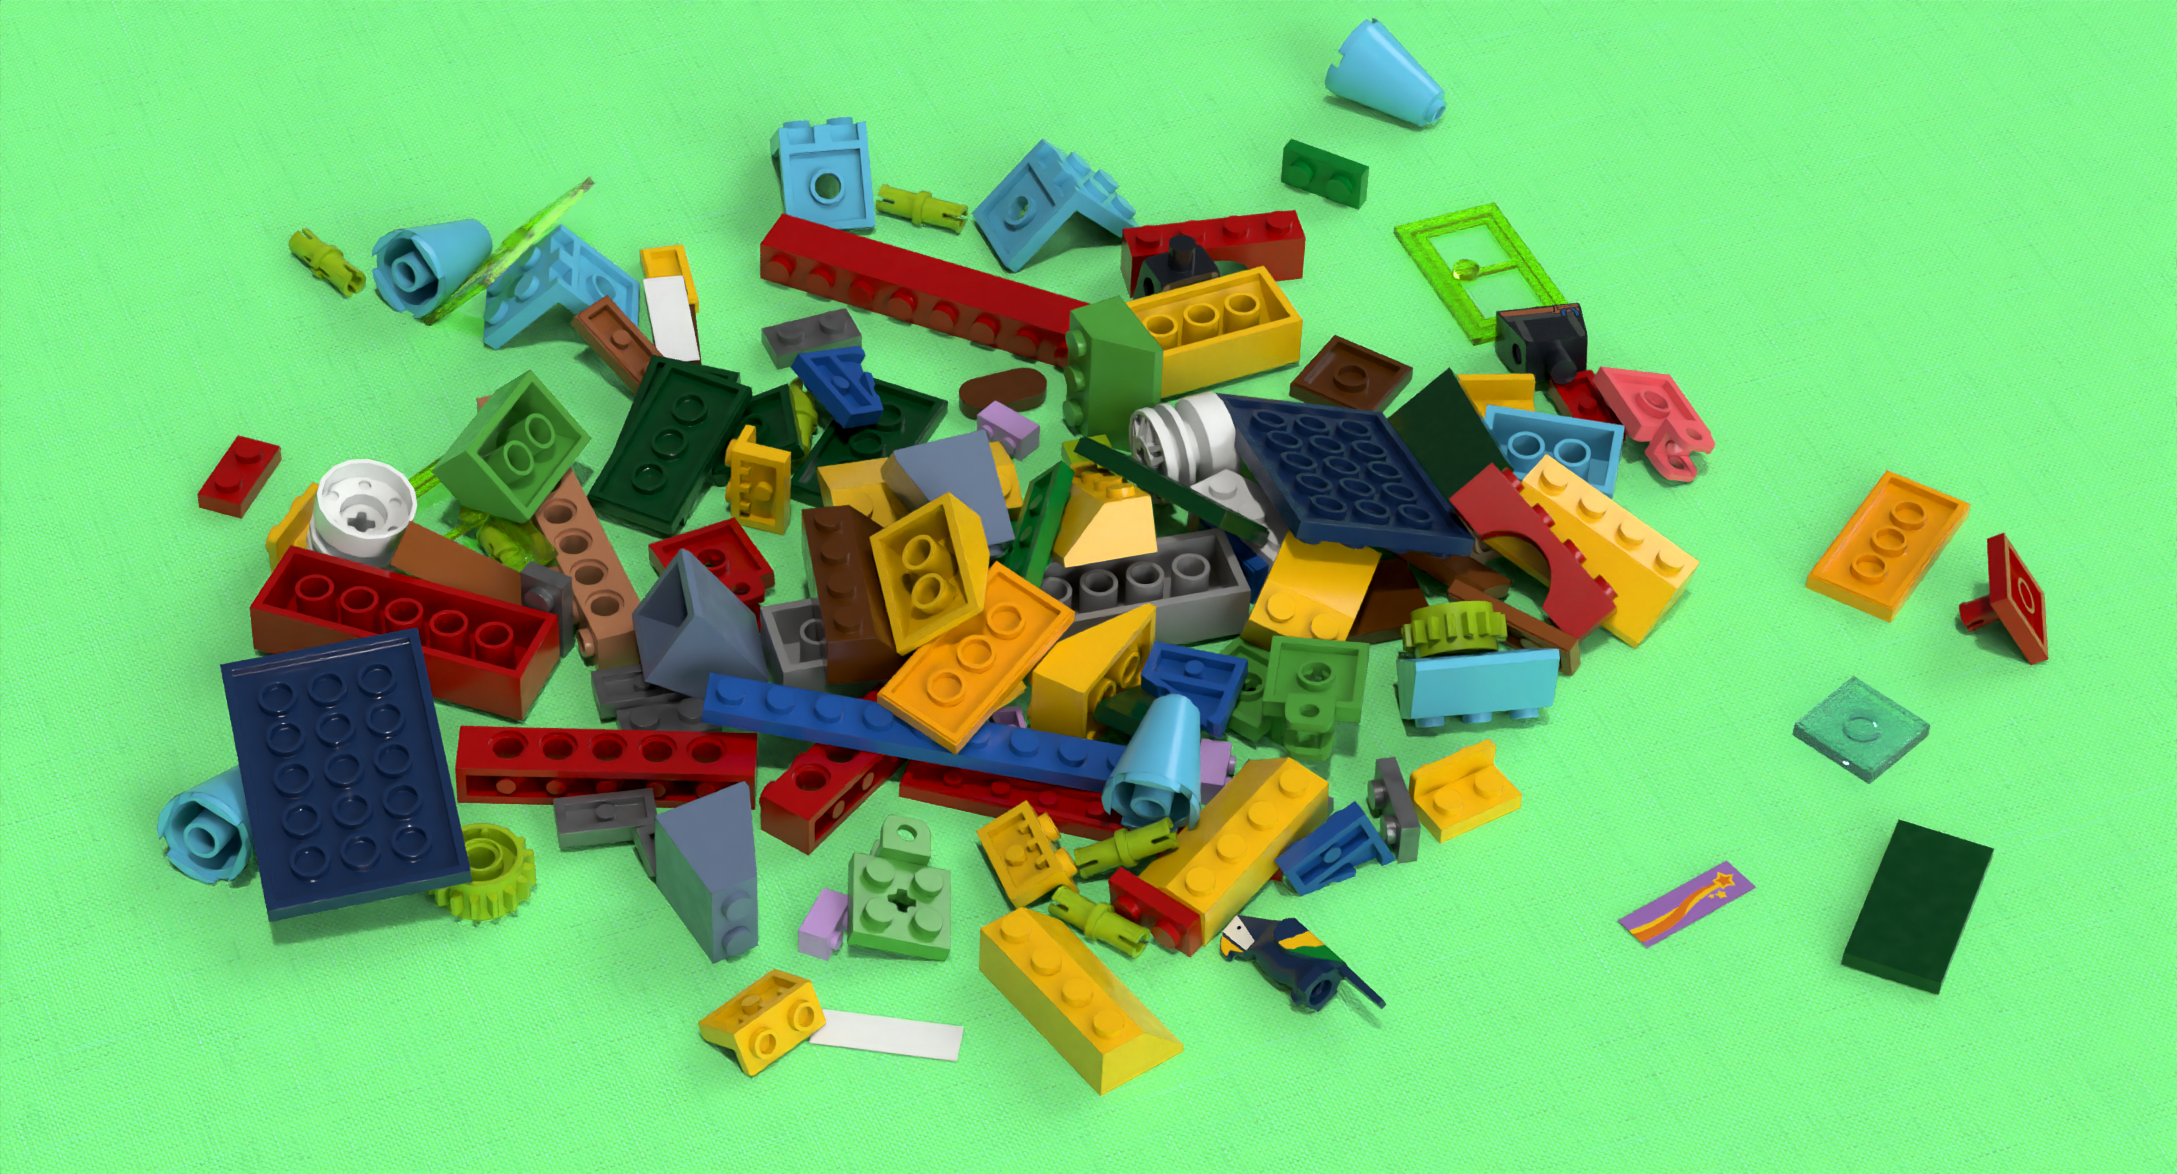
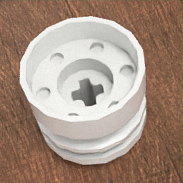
[1129,391,1241,504]
[305,459,418,572]

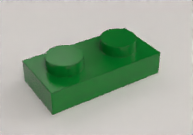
[1281,139,1369,210]

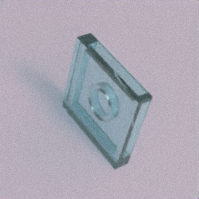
[1793,676,1930,784]

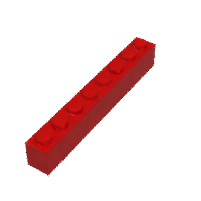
[760,213,1090,369]

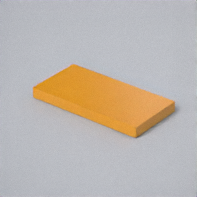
[1805,470,1971,623]
[877,561,1075,755]

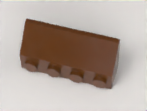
[801,505,918,685]

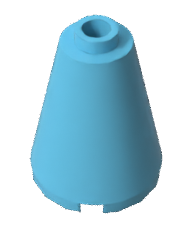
[1325,18,1447,127]
[372,219,492,317]
[1101,694,1201,833]
[157,764,255,883]

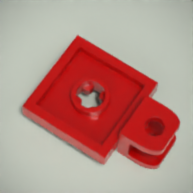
[648,517,775,633]

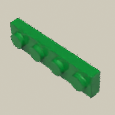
[1004,460,1075,590]

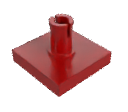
[1959,533,2049,665]

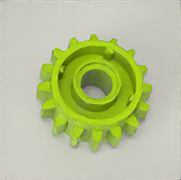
[1401,601,1508,659]
[428,823,536,921]

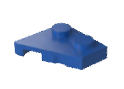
[790,346,884,429]
[1140,641,1248,738]
[1274,801,1395,897]

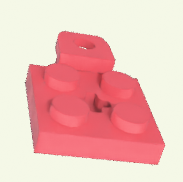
[1592,366,1715,482]

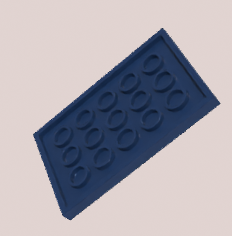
[1216,393,1475,558]
[220,627,472,922]

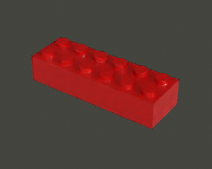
[249,545,560,721]

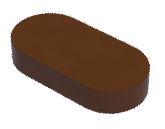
[959,368,1047,420]

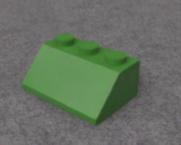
[1063,295,1163,452]
[431,369,592,524]

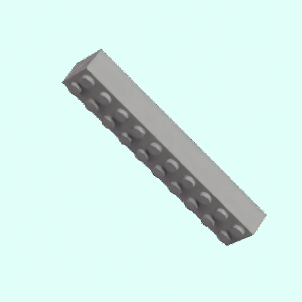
[760,528,1251,698]

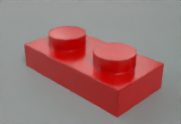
[1548,369,1626,441]
[197,435,282,519]
[1108,867,1203,958]

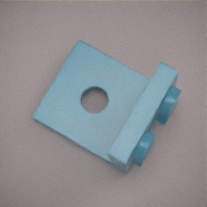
[770,117,876,231]
[972,138,1139,273]
[483,224,640,350]

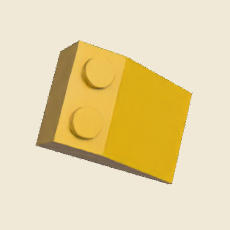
[869,491,990,656]
[1239,528,1382,652]
[1027,603,1157,741]

